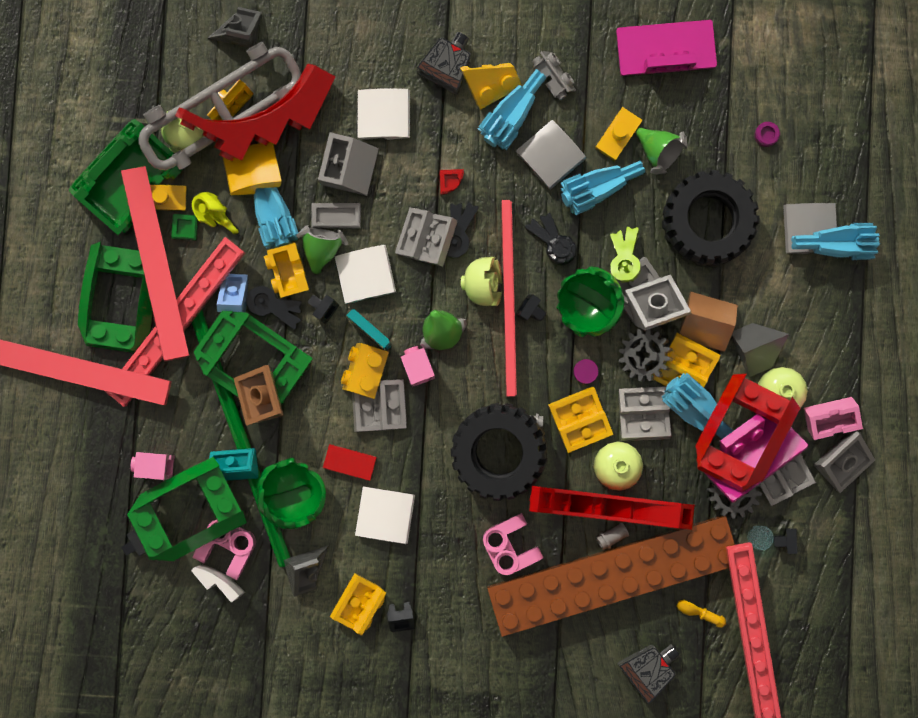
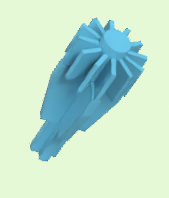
[478,69,546,150]
[561,161,645,215]
[254,187,298,249]
[791,223,880,260]
[662,373,734,439]

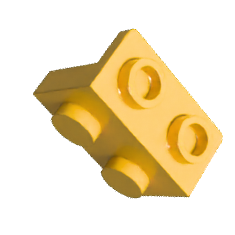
[341,343,389,399]
[330,573,386,636]

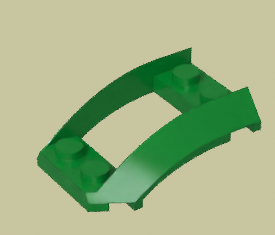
[78,241,153,353]
[194,311,313,406]
[127,457,247,561]

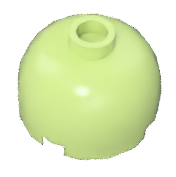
[161,110,204,153]
[461,257,502,306]
[758,367,808,408]
[593,442,643,491]

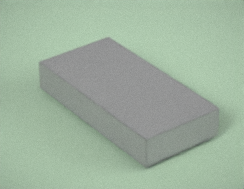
[311,203,361,228]

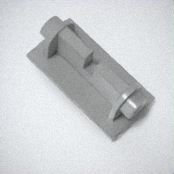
[532,51,576,101]

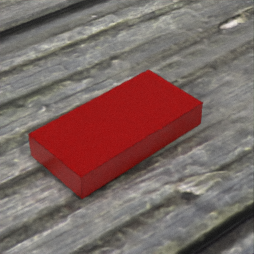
[323,444,377,481]

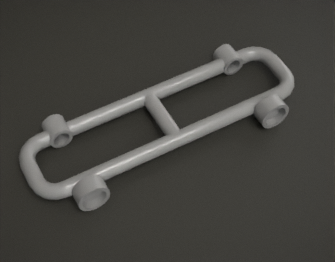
[139,42,301,170]

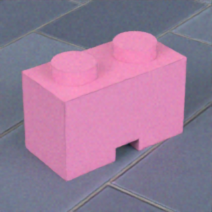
[401,346,435,387]
[804,397,863,440]
[131,452,175,480]

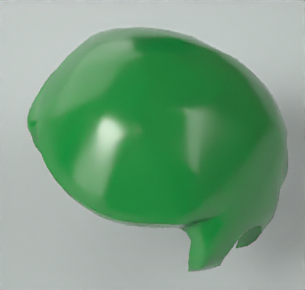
[556,266,624,337]
[257,458,326,529]

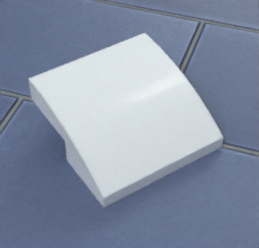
[358,89,410,140]
[335,245,396,304]
[355,487,415,544]
[191,564,245,603]

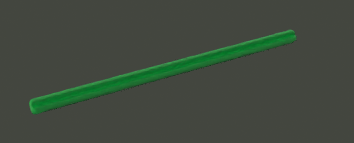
[192,310,291,567]

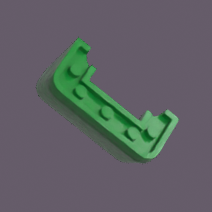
[69,119,182,235]

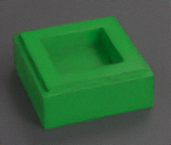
[171,214,198,241]

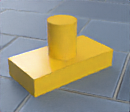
[207,79,253,120]
[595,107,642,161]
[150,185,187,211]

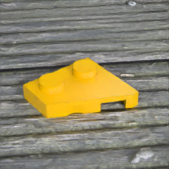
[460,63,522,110]

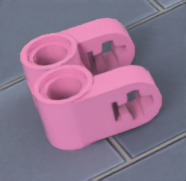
[483,513,544,575]
[193,520,256,580]

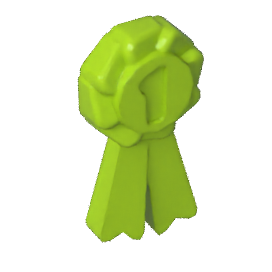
[610,227,641,283]

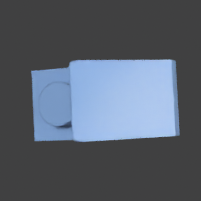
[217,274,248,312]

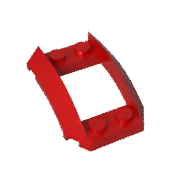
[695,374,801,492]

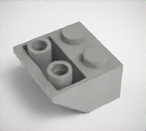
[318,132,379,196]

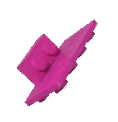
[616,20,717,76]
[705,414,808,503]

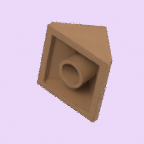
[679,292,738,352]
[234,365,284,426]

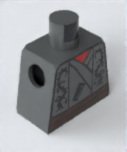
[417,32,471,95]
[617,644,680,704]

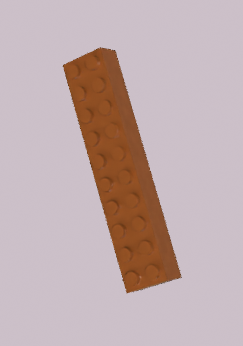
[487,516,735,637]

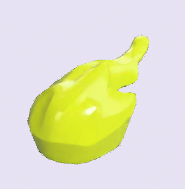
[192,192,239,234]

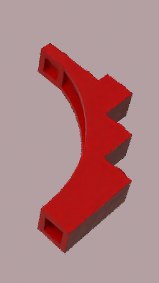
[175,64,336,161]
[529,486,695,530]

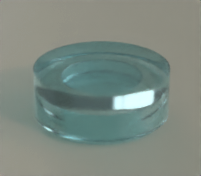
[748,525,774,550]

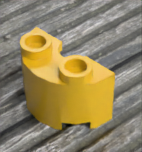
[264,243,309,298]

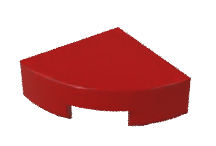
[440,169,464,195]

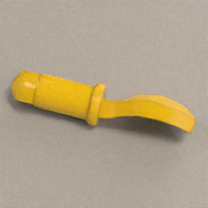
[677,600,726,628]

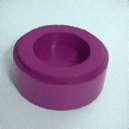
[754,122,780,147]
[573,359,598,384]

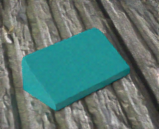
[209,448,258,481]

